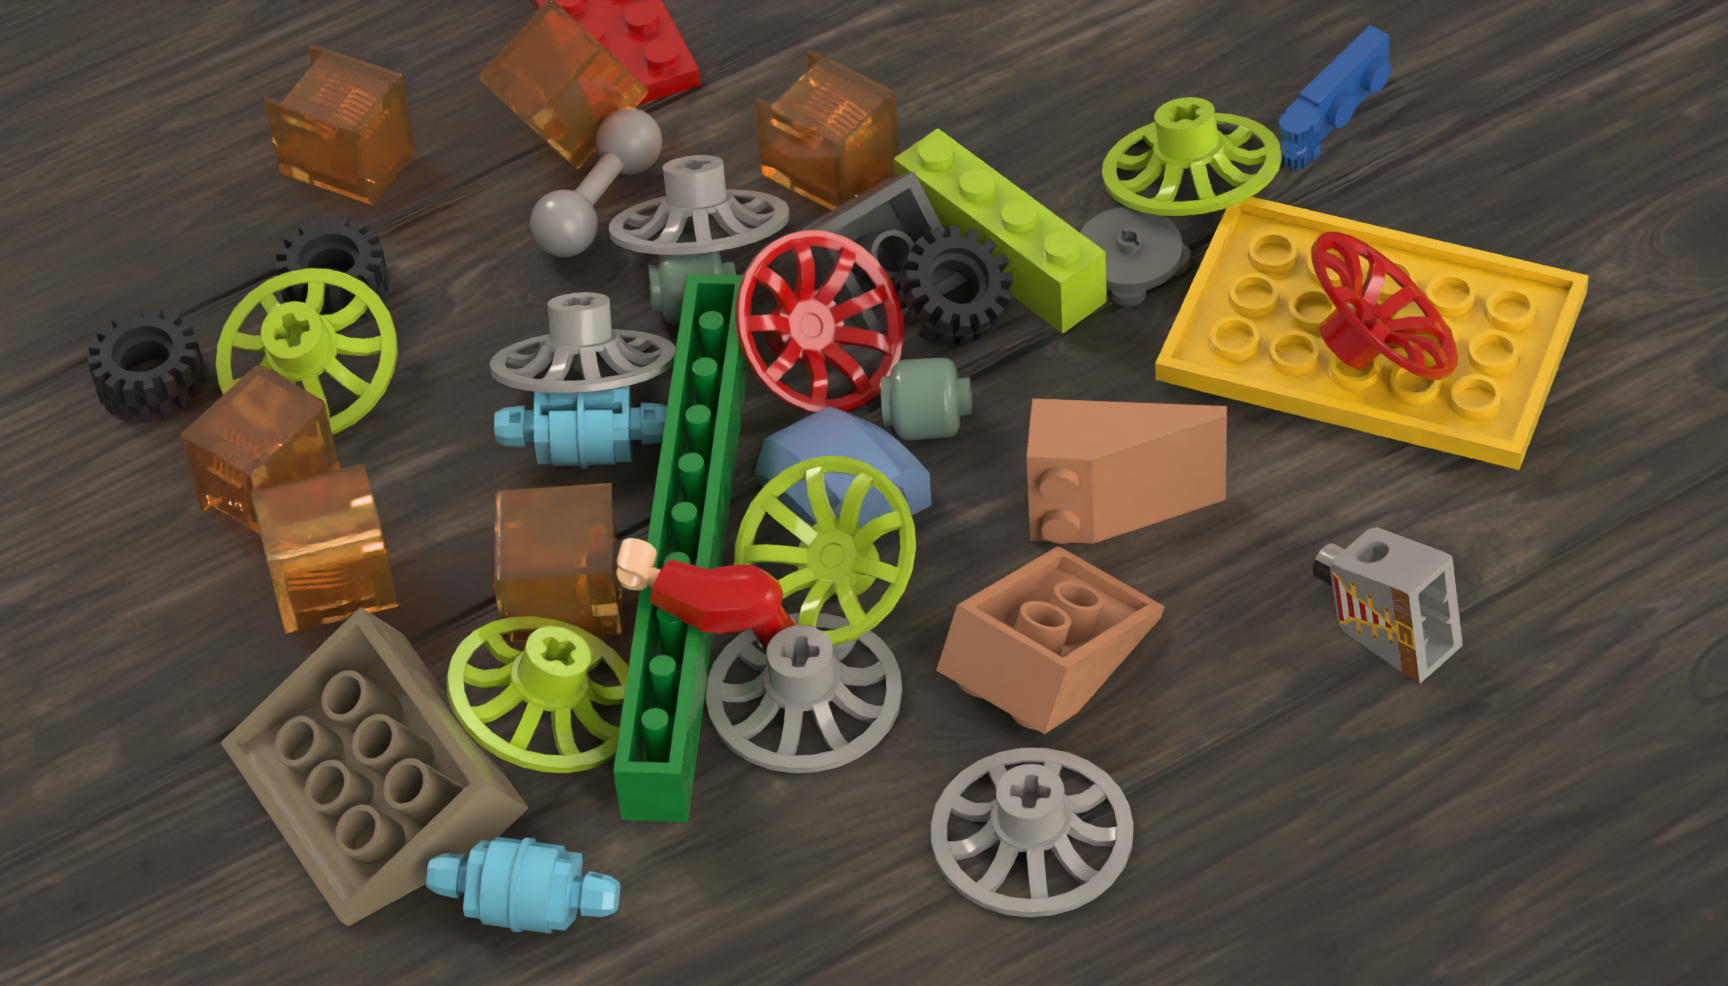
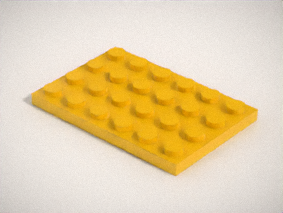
[1155,197,1589,470]

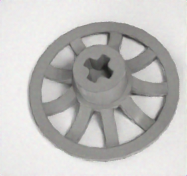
[609,155,790,255]
[490,292,676,393]
[705,613,903,773]
[931,748,1134,917]

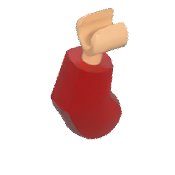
[616,538,797,650]

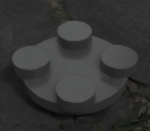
[1080,207,1191,307]

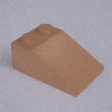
[1026,398,1227,544]
[936,546,1165,734]

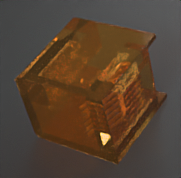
[477,0,648,169]
[264,44,415,206]
[754,49,900,211]
[180,365,342,550]
[250,464,398,634]
[494,483,622,642]

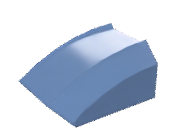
[754,406,932,528]

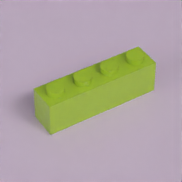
[894,128,1107,334]

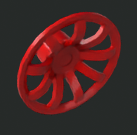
[735,230,904,413]
[1311,232,1458,380]

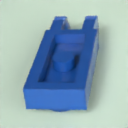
[1278,25,1391,170]

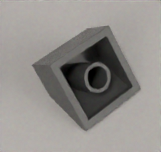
[797,171,967,333]

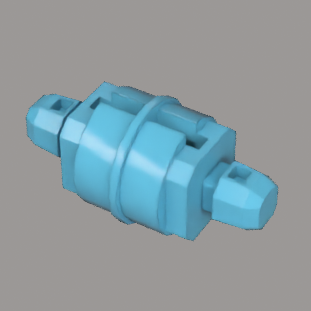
[494,386,667,469]
[426,837,621,933]

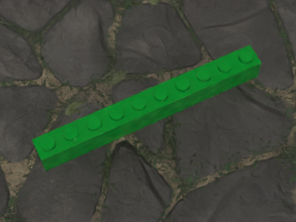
[613,274,753,822]

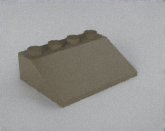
[221,607,529,926]

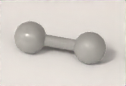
[530,108,663,258]

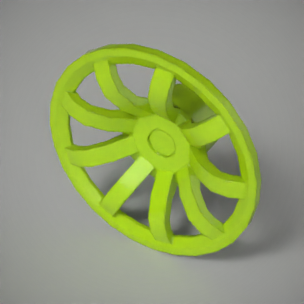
[1102,97,1282,216]
[216,268,398,441]
[734,456,916,646]
[446,616,629,773]

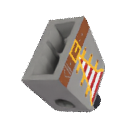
[1313,527,1463,684]

